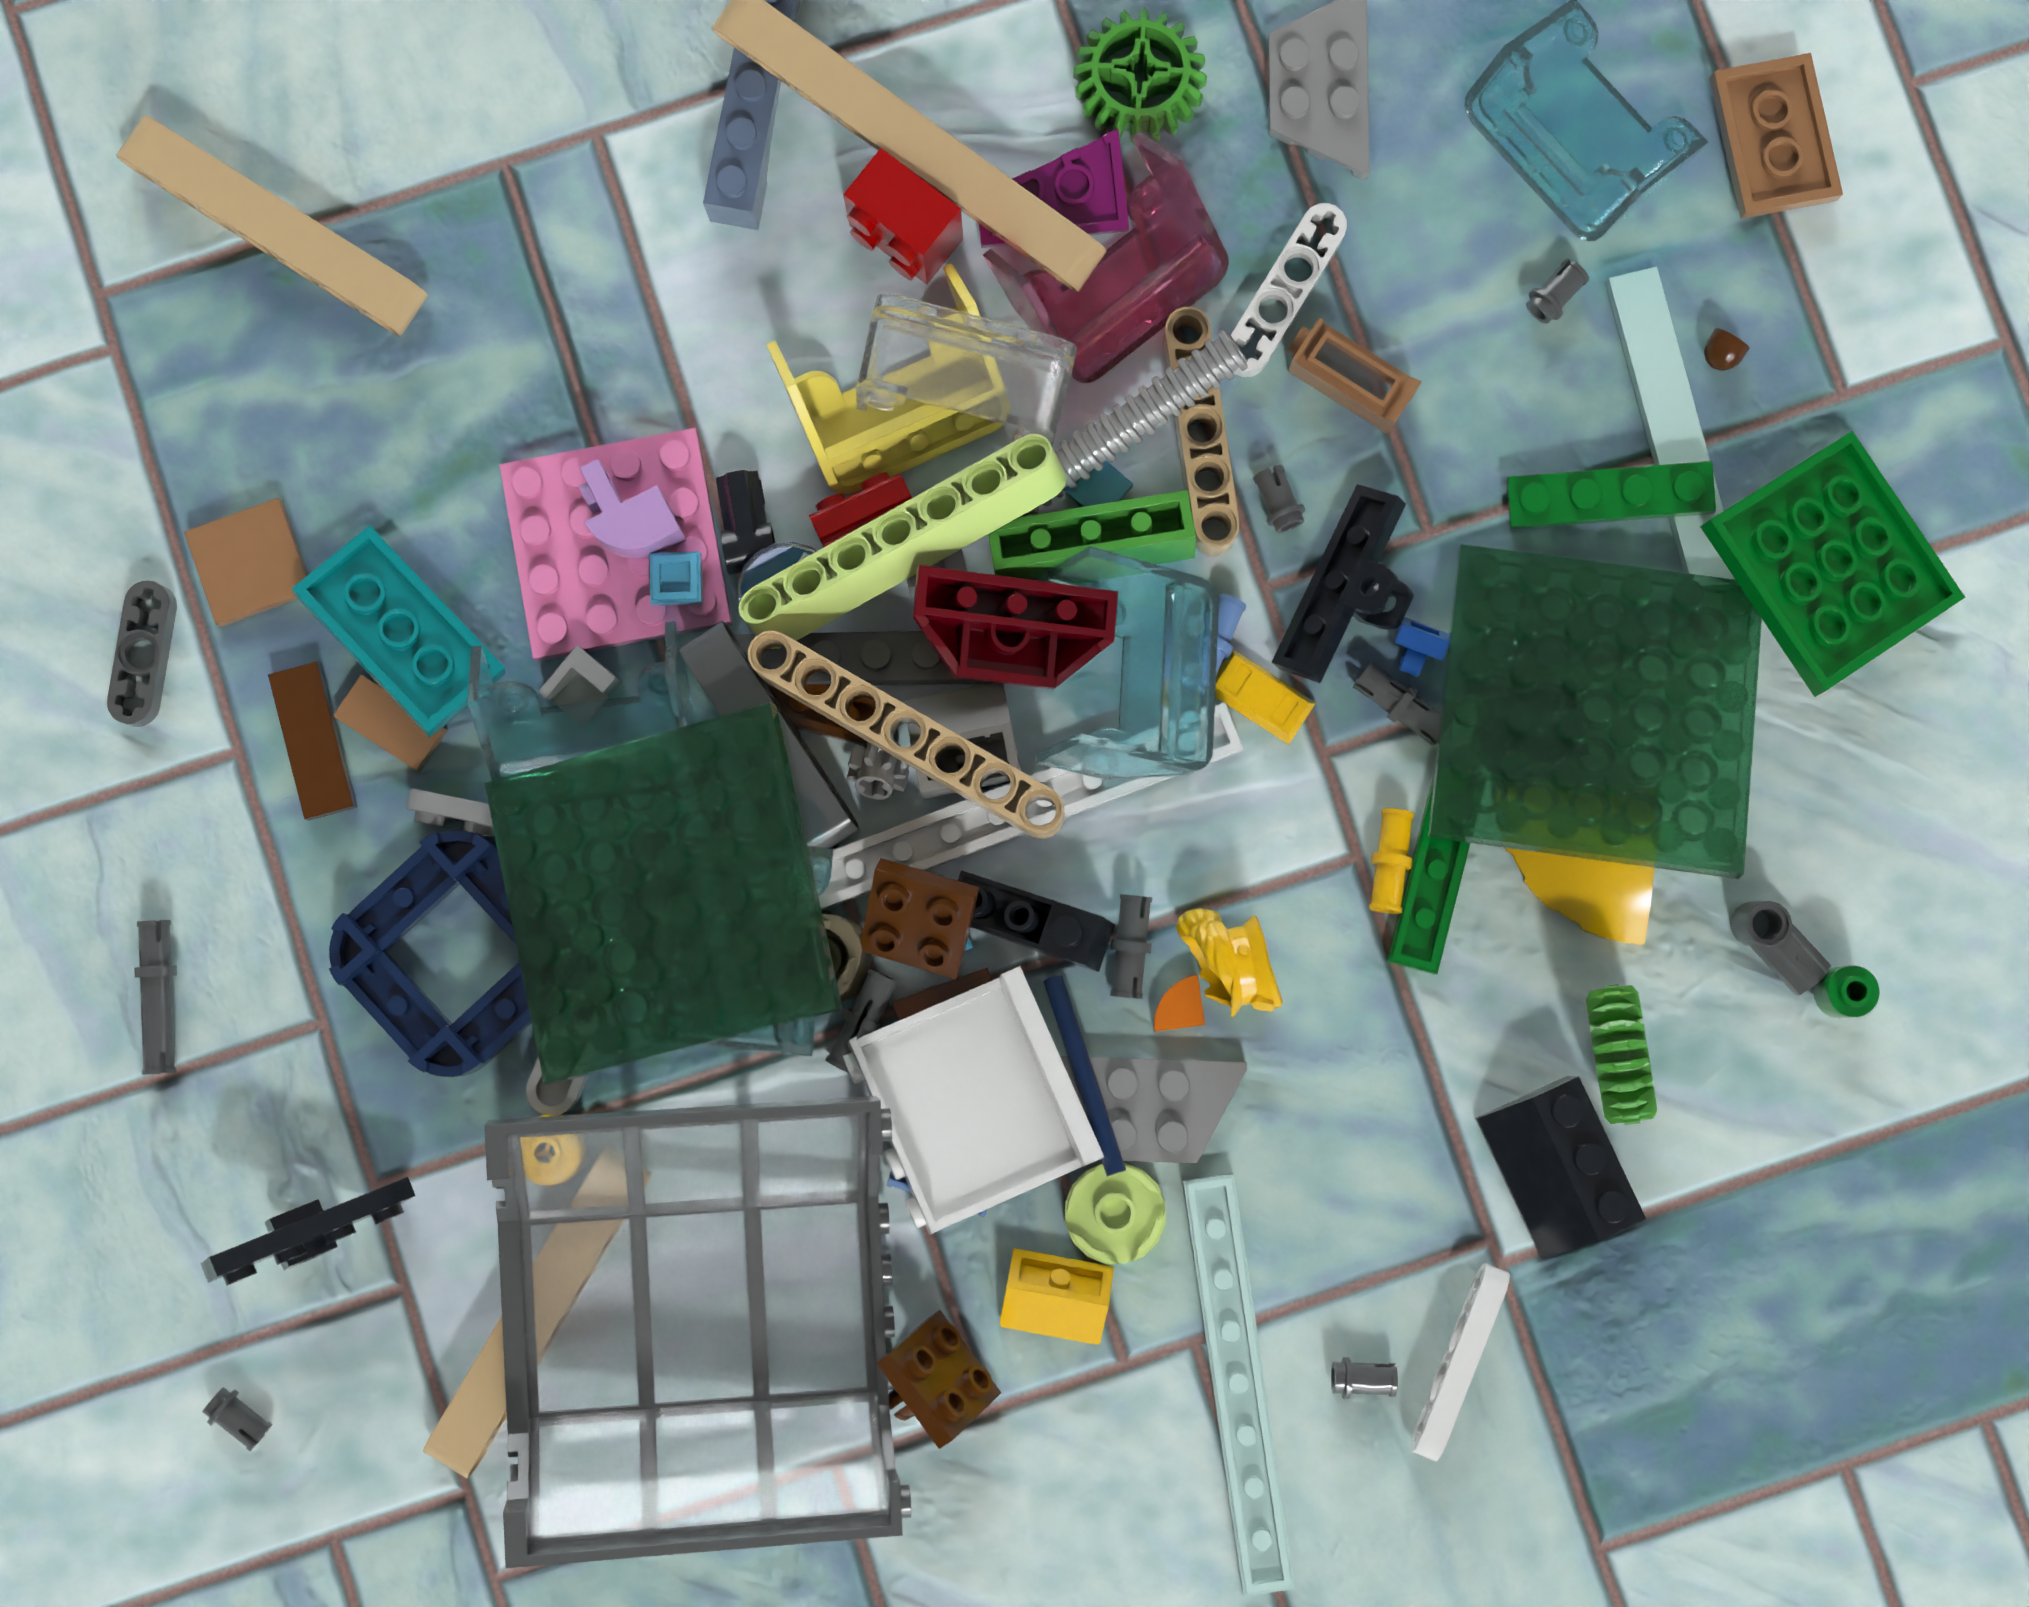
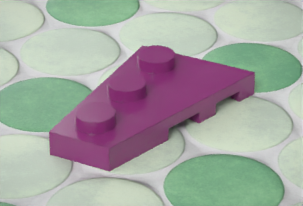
[978,129,1129,248]

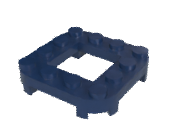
[329,830,582,1077]

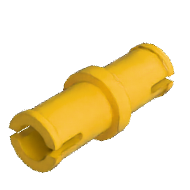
[1369,808,1415,914]

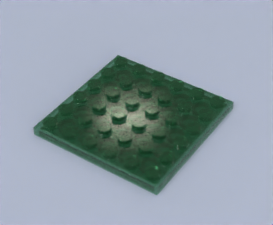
[1428,544,1762,879]
[484,702,843,1084]

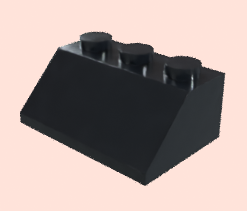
[1475,1076,1647,1259]

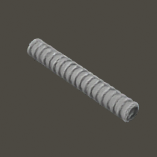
[1020,330,1248,517]

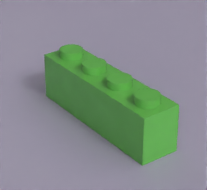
[988,490,1196,582]

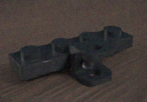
[1271,484,1414,683]
[200,1177,416,1286]

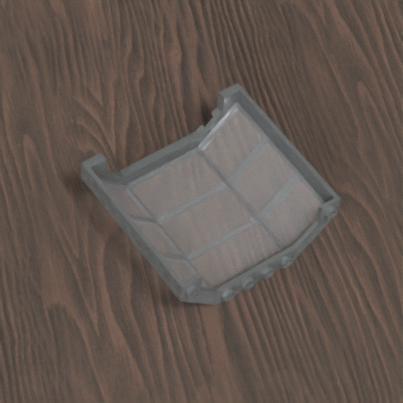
[484,1096,911,1568]

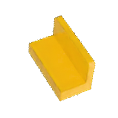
[1000,1248,1114,1345]

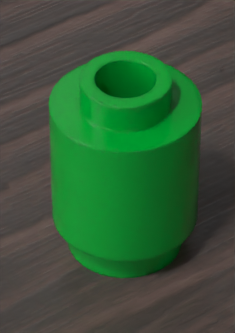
[1813,965,1880,1018]

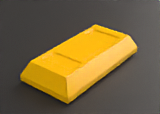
[1210,649,1316,745]

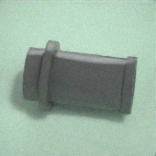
[1526,259,1589,324]
[1253,465,1305,533]
[1331,1357,1398,1399]
[202,1387,273,1451]

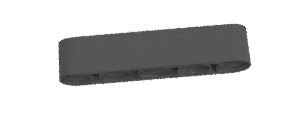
[680,621,860,856]

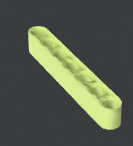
[738,434,1067,649]

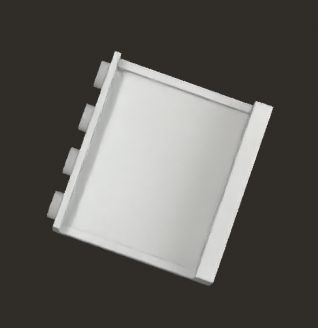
[843,966,1104,1235]

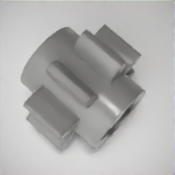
[847,741,910,800]

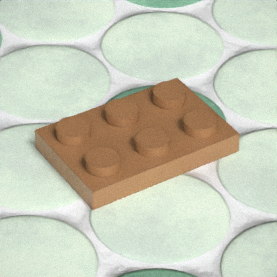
[1709,53,1843,219]

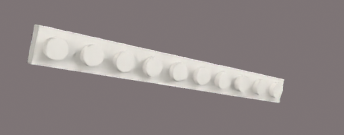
[751,702,1243,930]

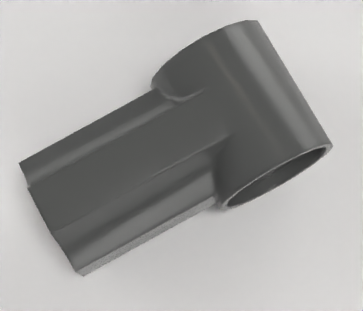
[1730,901,1831,995]

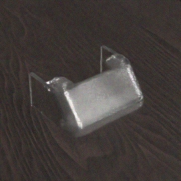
[856,294,1078,446]

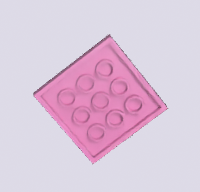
[499,428,733,661]

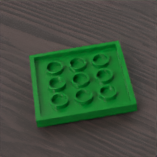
[1700,431,1966,697]

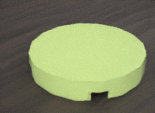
[1065,1162,1166,1264]

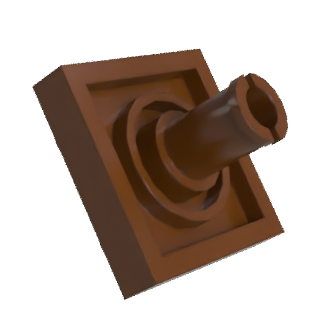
[861,858,979,980]
[876,1310,1001,1449]

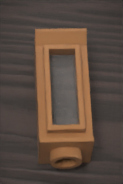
[1287,318,1421,435]

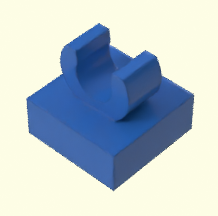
[1394,617,1450,677]

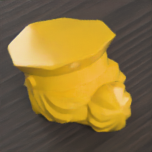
[1176,908,1283,1018]

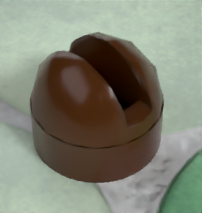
[1704,328,1750,371]

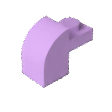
[579,459,686,559]

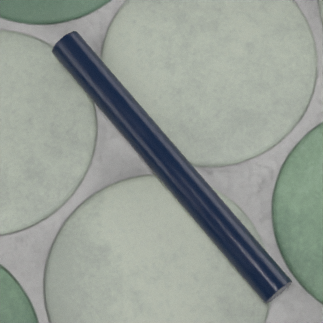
[1043,975,1126,1177]

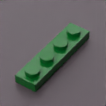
[1507,461,1716,529]

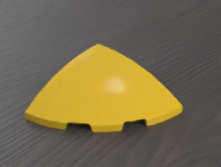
[1493,787,1658,945]

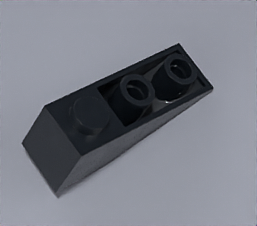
[957,870,1115,972]

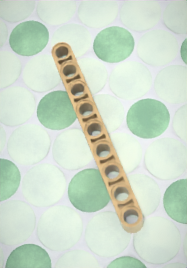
[711,0,1107,292]

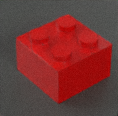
[843,148,963,285]

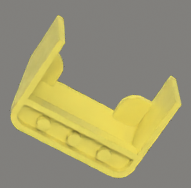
[766,263,1012,494]

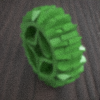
[1073,7,1207,145]
[1586,984,1657,1125]

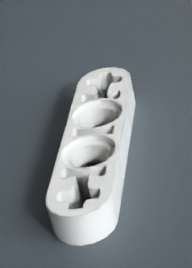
[1231,203,1347,377]
[1410,1263,1510,1462]

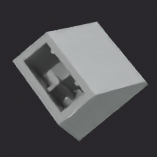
[904,682,1021,800]

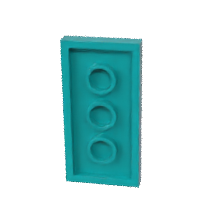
[291,525,506,738]

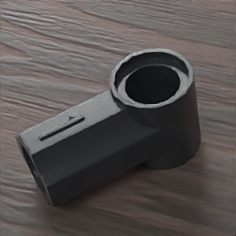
[716,470,777,575]

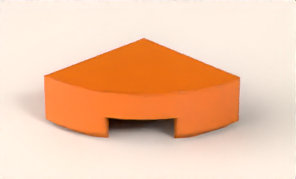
[1153,975,1205,1032]

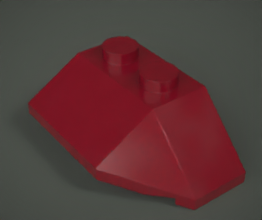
[912,565,1119,689]

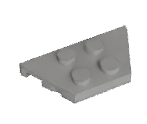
[1267,0,1370,179]
[1060,1056,1247,1163]

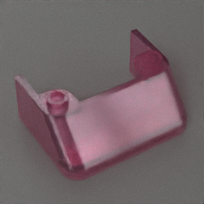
[983,131,1229,383]

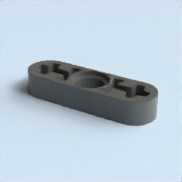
[107,580,177,727]

